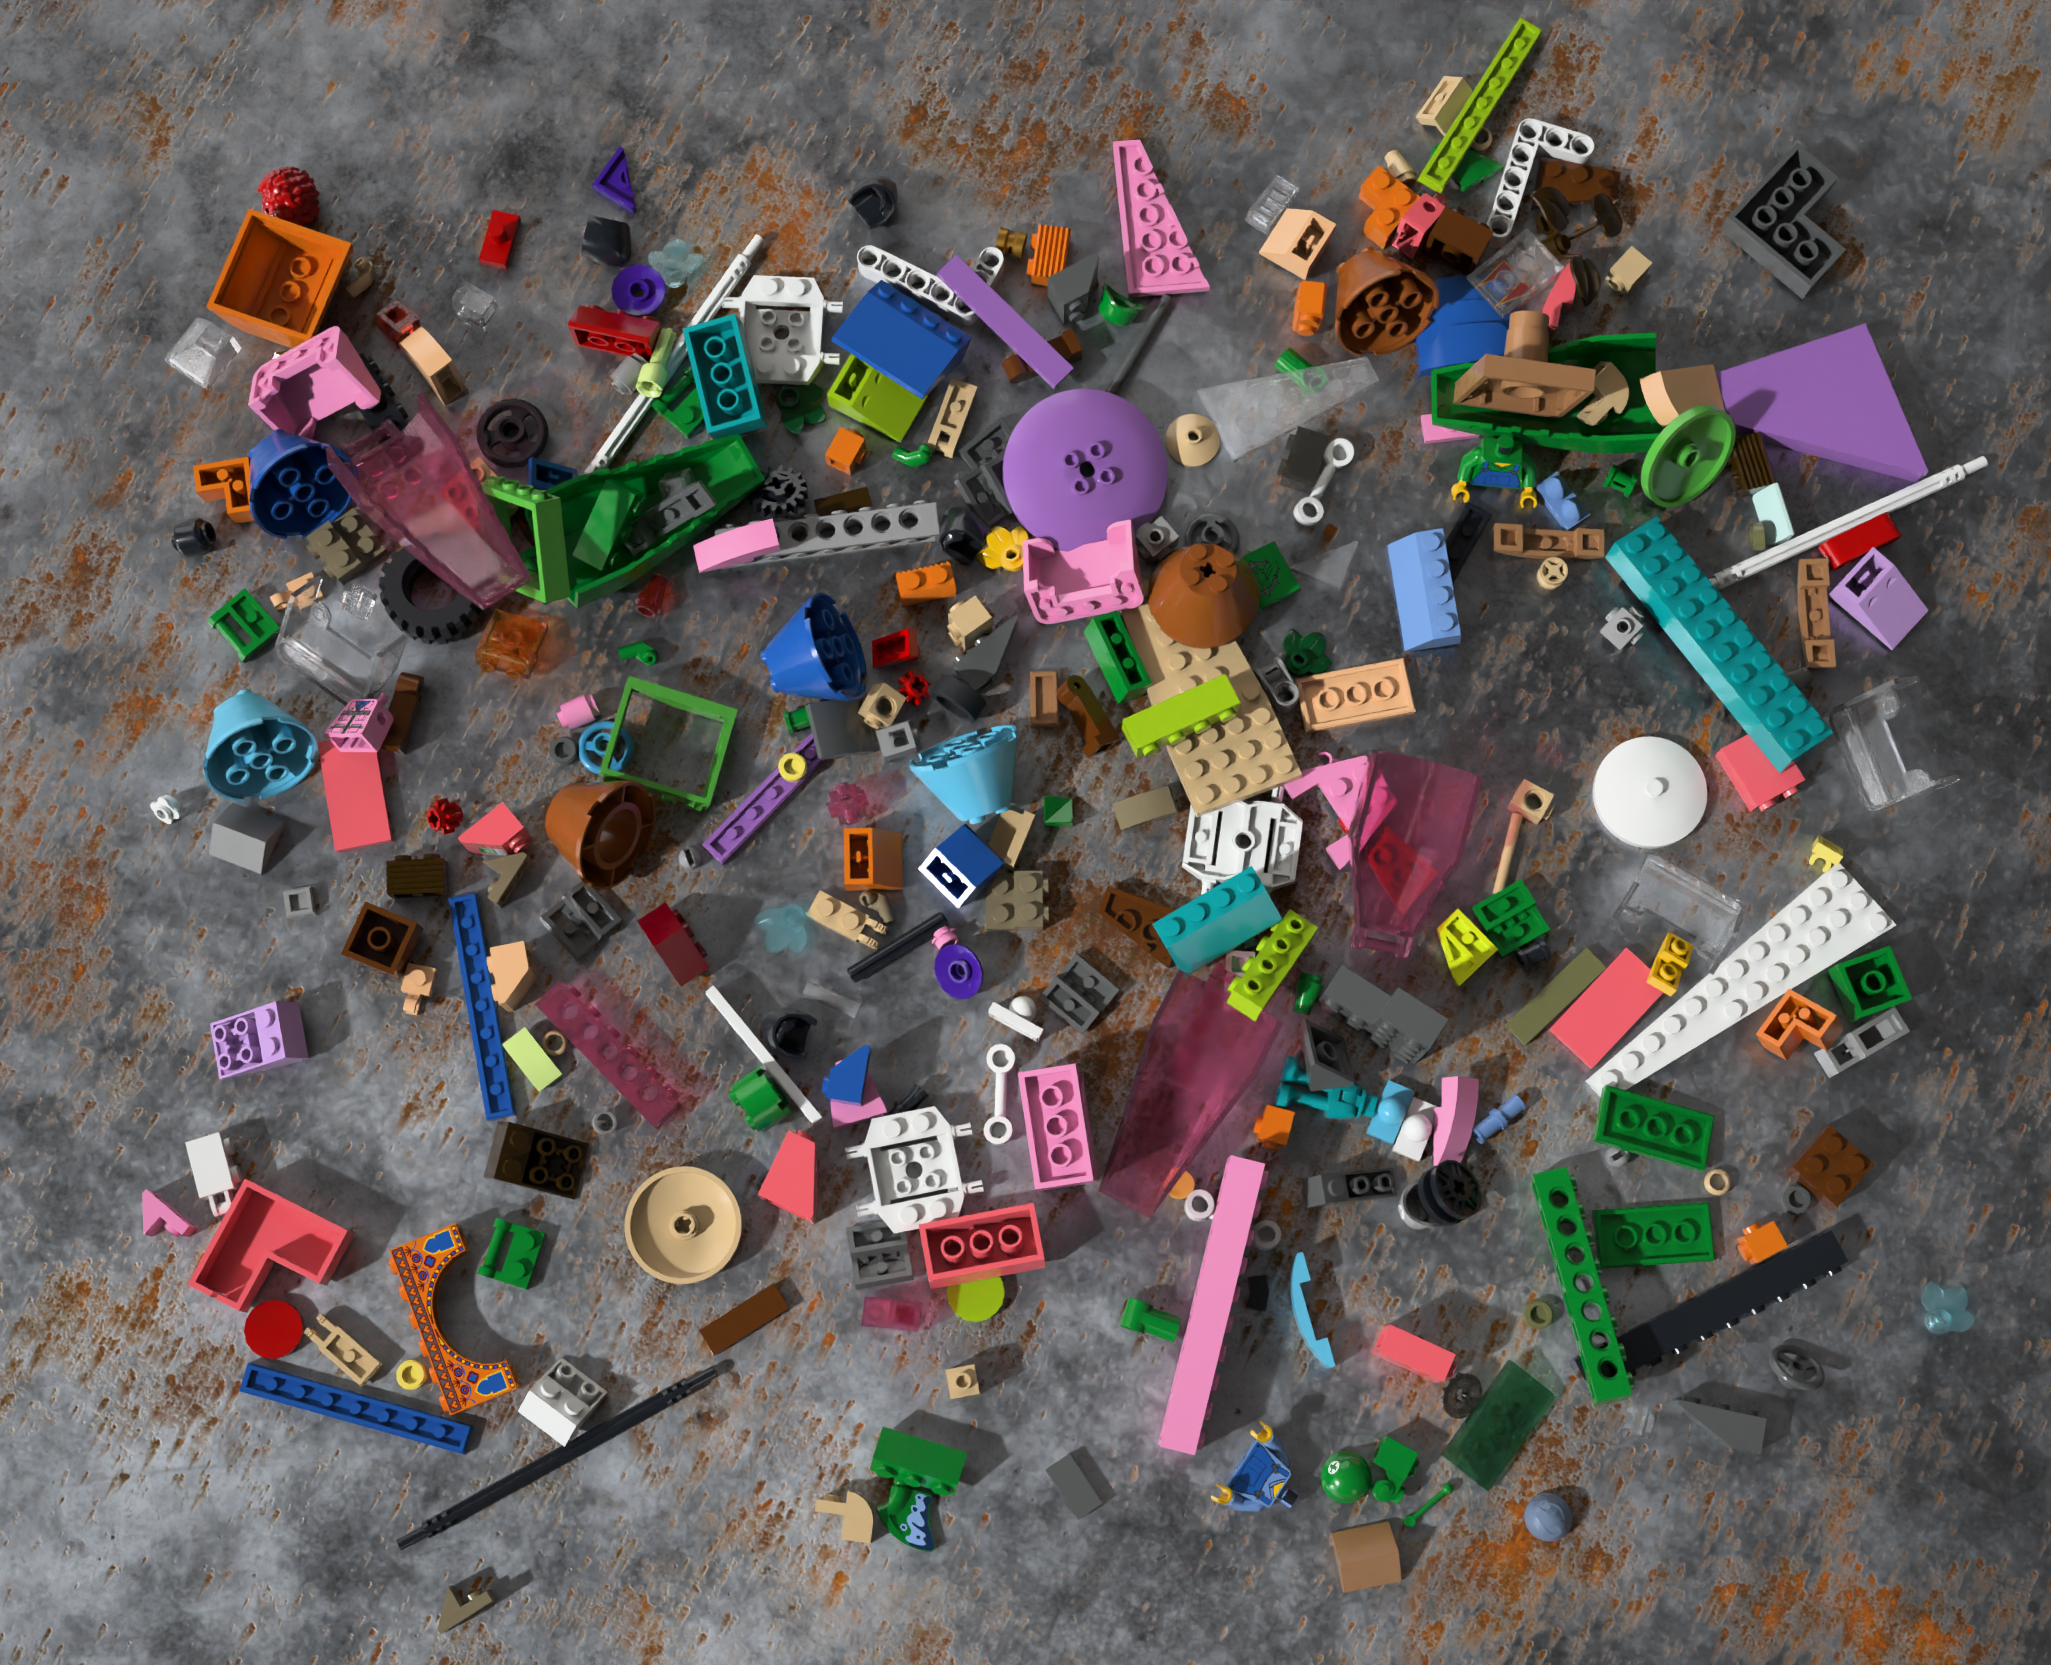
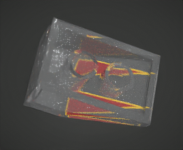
[1466,228,1564,318]

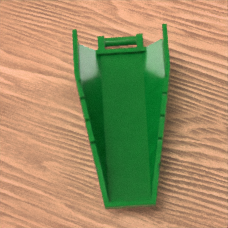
[1431,332,1664,454]
[518,433,765,609]

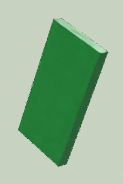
[1593,1085,1715,1172]
[1592,1202,1716,1269]

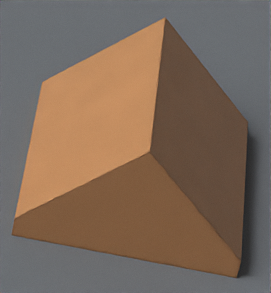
[1331,1521,1402,1593]

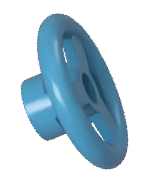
[578,721,634,774]

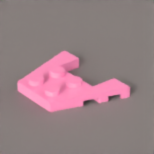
[1283,755,1397,871]

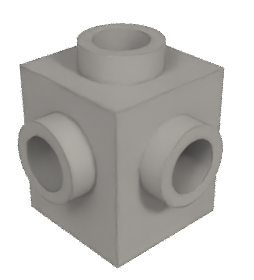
[1135,516,1179,565]
[1599,605,1646,650]

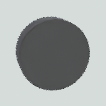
[549,737,578,766]
[1780,1185,1812,1215]

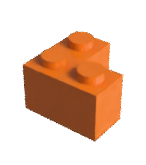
[1358,165,1420,249]
[193,457,255,524]
[1756,989,1844,1061]

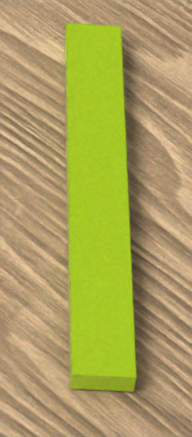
[1417,17,1543,194]

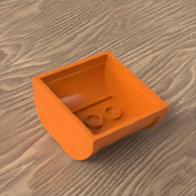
[206,208,354,348]

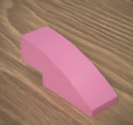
[693,518,781,573]
[1433,1076,1479,1166]

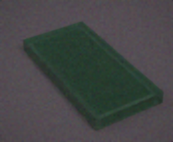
[1440,1359,1556,1491]

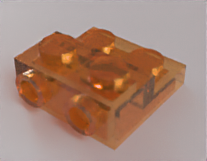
[475,609,548,681]

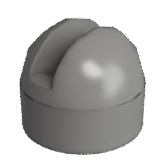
[678,846,702,870]
[592,1111,617,1135]
[1605,1147,1630,1168]

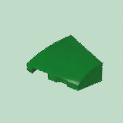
[1429,143,1504,193]

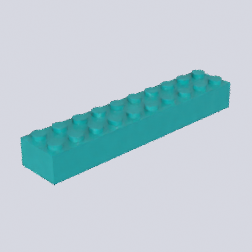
[1605,516,1834,773]

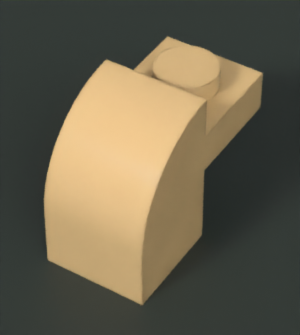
[1577,361,1629,426]
[815,1491,874,1543]

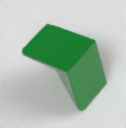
[1044,796,1073,827]

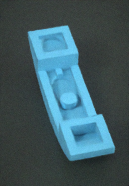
[1290,1252,1336,1369]

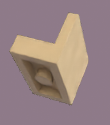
[1416,76,1473,136]
[988,810,1035,872]

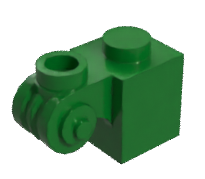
[1370,1436,1420,1504]

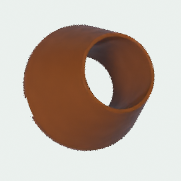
[545,780,656,890]

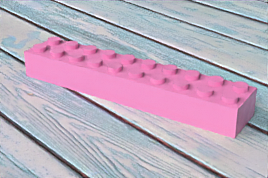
[1158,1155,1269,1455]

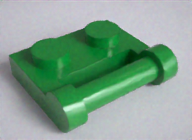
[651,366,705,439]
[208,588,283,663]
[477,1218,546,1290]

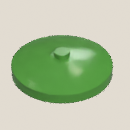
[1641,405,1736,507]

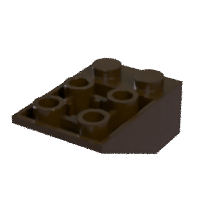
[483,1121,589,1200]

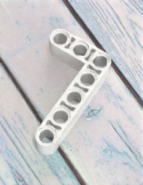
[1487,118,1594,248]
[857,245,1004,326]

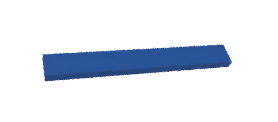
[448,893,517,1122]
[239,1362,474,1455]

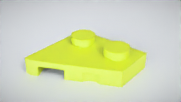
[1436,909,1498,988]

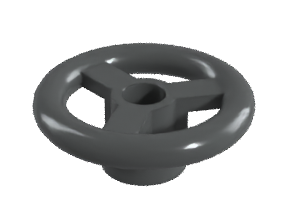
[1184,513,1240,553]
[1769,1345,1825,1391]

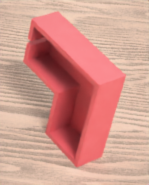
[187,1179,355,1313]

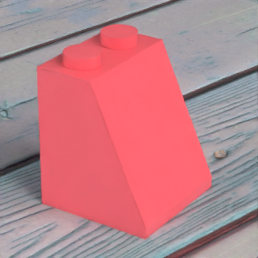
[758,1129,818,1224]

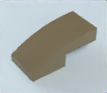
[1112,786,1178,831]

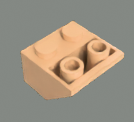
[1259,208,1336,281]
[487,941,538,1012]

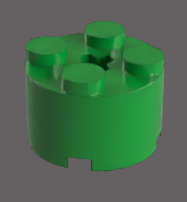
[728,1065,793,1132]

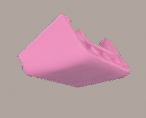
[248,326,381,439]
[1023,519,1144,624]

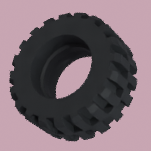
[379,532,492,645]

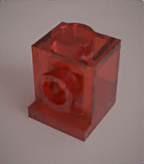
[377,300,420,351]

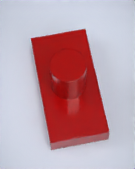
[479,210,521,269]
[872,628,920,669]

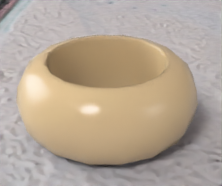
[1471,127,1492,150]
[542,1030,569,1057]
[1704,1169,1731,1196]

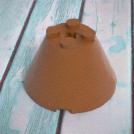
[1335,247,1439,357]
[1148,544,1260,649]

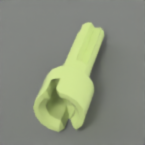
[636,327,676,398]

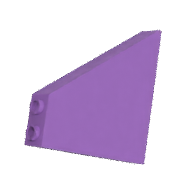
[1716,323,1929,482]

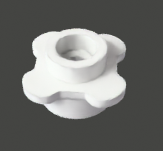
[150,795,181,824]

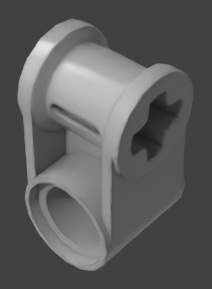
[1252,656,1299,713]

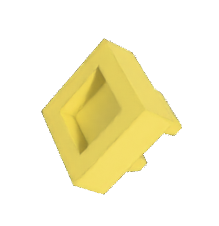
[1809,835,1844,872]

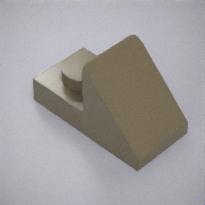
[484,852,532,908]
[438,1585,497,1634]

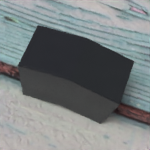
[1247,1275,1269,1312]

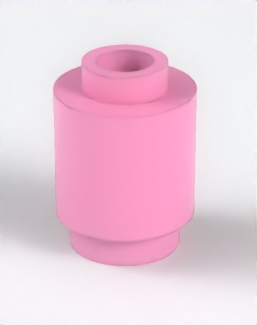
[556,694,601,731]

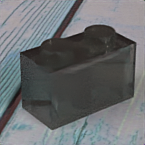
[1277,426,1330,494]

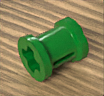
[1602,464,1638,498]
[783,703,811,735]

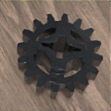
[748,465,808,519]

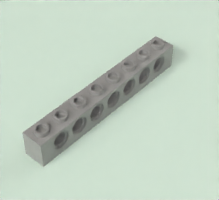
[715,500,940,569]

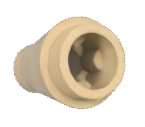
[1385,150,1417,189]

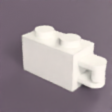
[185,1132,242,1217]

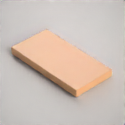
[1294,658,1416,734]

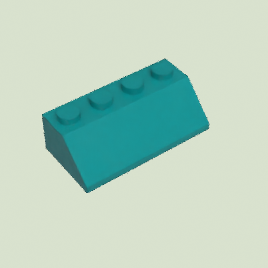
[1152,866,1282,978]

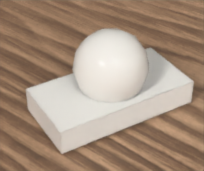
[988,996,1044,1042]
[1392,1097,1437,1162]

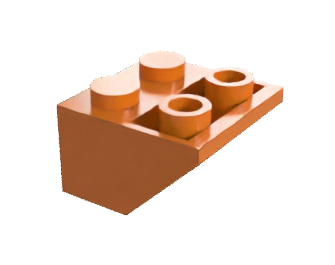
[844,828,903,891]

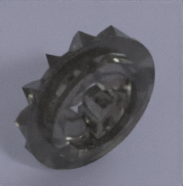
[1439,1372,1482,1419]

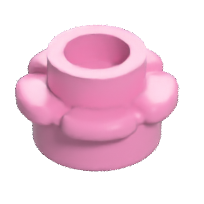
[932,926,959,951]

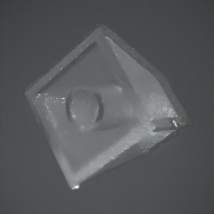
[163,317,241,391]

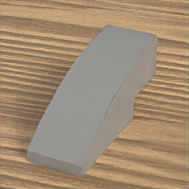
[1814,1007,1910,1078]

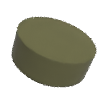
[1750,523,1765,551]
[1523,1300,1553,1330]

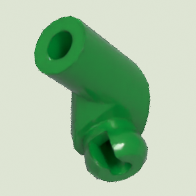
[892,444,933,468]
[618,641,659,666]

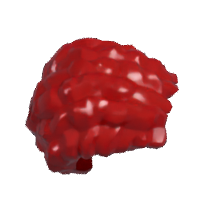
[257,166,320,227]

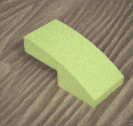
[502,1027,562,1092]

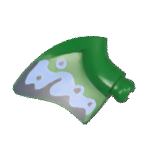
[876,1478,935,1552]

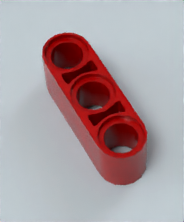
[1818,512,1902,572]

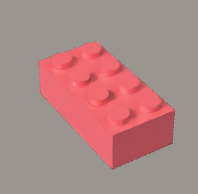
[919,1203,1045,1289]

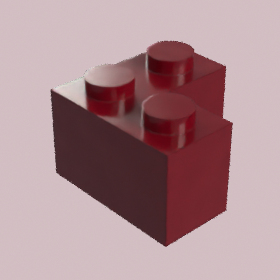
[637,902,709,986]

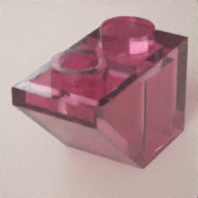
[861,1297,923,1333]

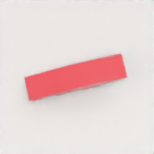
[1542,252,1581,337]

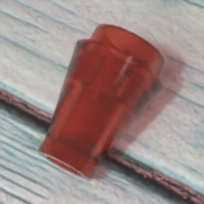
[635,574,668,618]

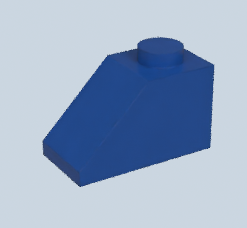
[822,1045,871,1106]

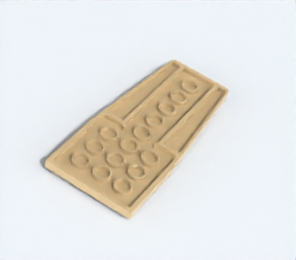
[1120,575,1302,817]

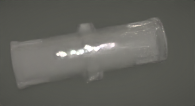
[802,980,861,1019]

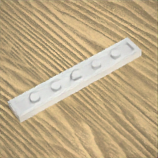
[705,985,824,1127]

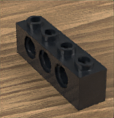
[355,353,423,467]

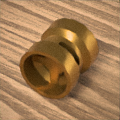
[995,227,1028,260]

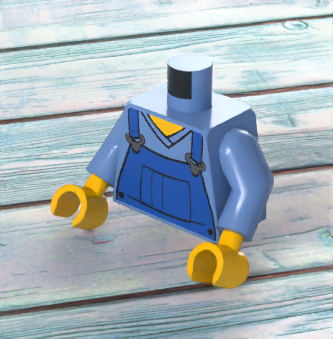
[1211,1421,1300,1512]

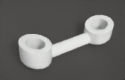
[1293,438,1354,526]
[984,1044,1016,1146]
[1184,1189,1281,1251]

